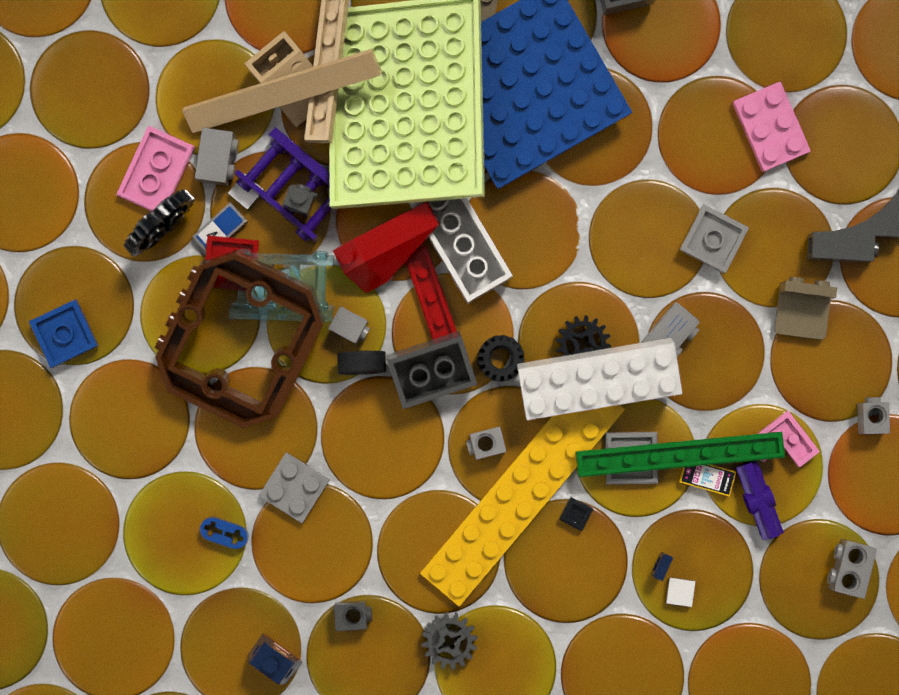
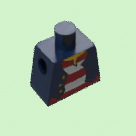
[248,633,303,685]

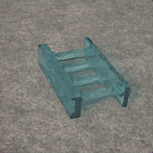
[229,249,335,321]

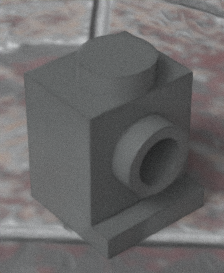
[282,184,317,218]

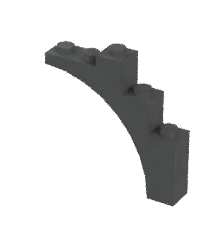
[807,188,899,263]

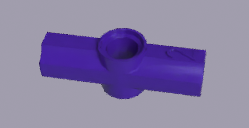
[735,460,784,540]

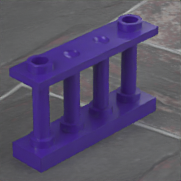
[235,127,332,243]

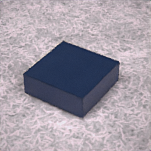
[651,552,673,581]

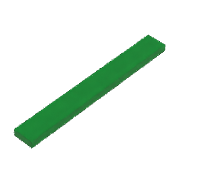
[576,432,785,477]

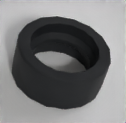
[337,351,386,375]

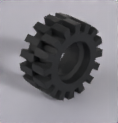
[478,335,525,382]

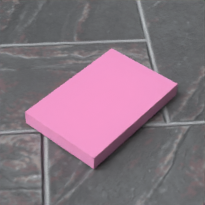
[116,125,196,211]

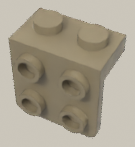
[774,277,837,340]

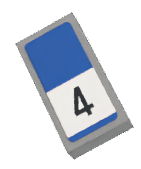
[192,203,248,251]

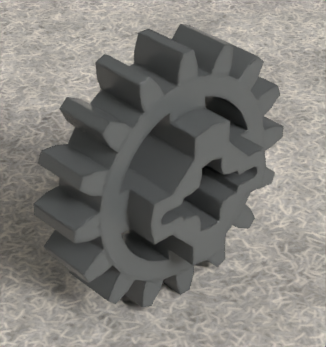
[422,612,478,670]

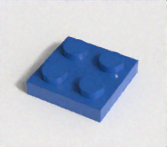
[29,299,99,368]

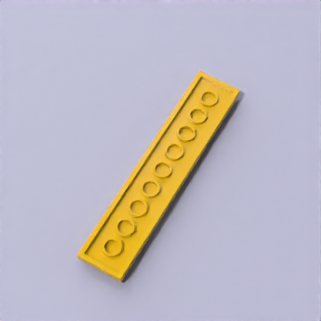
[420,405,625,607]

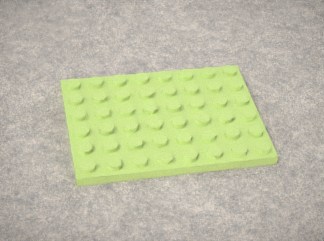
[329,0,485,209]

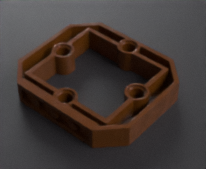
[155,250,325,428]

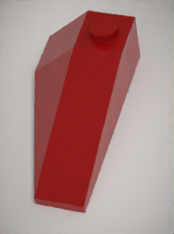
[333,202,440,294]

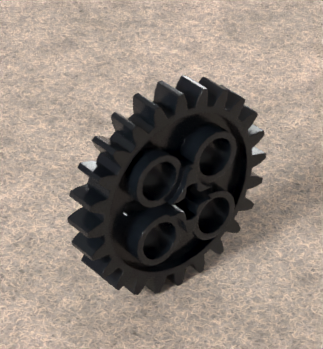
[123,189,195,256]

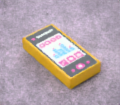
[679,465,736,497]

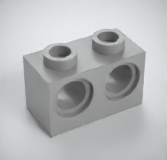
[827,539,877,599]

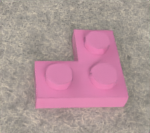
[757,411,820,467]

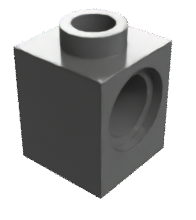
[334,600,372,631]

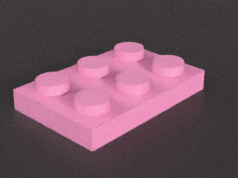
[732,81,811,173]

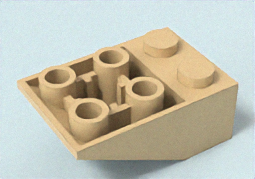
[244,31,313,128]

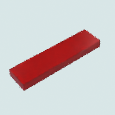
[406,245,457,340]

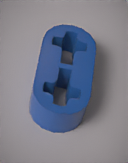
[200,517,249,549]

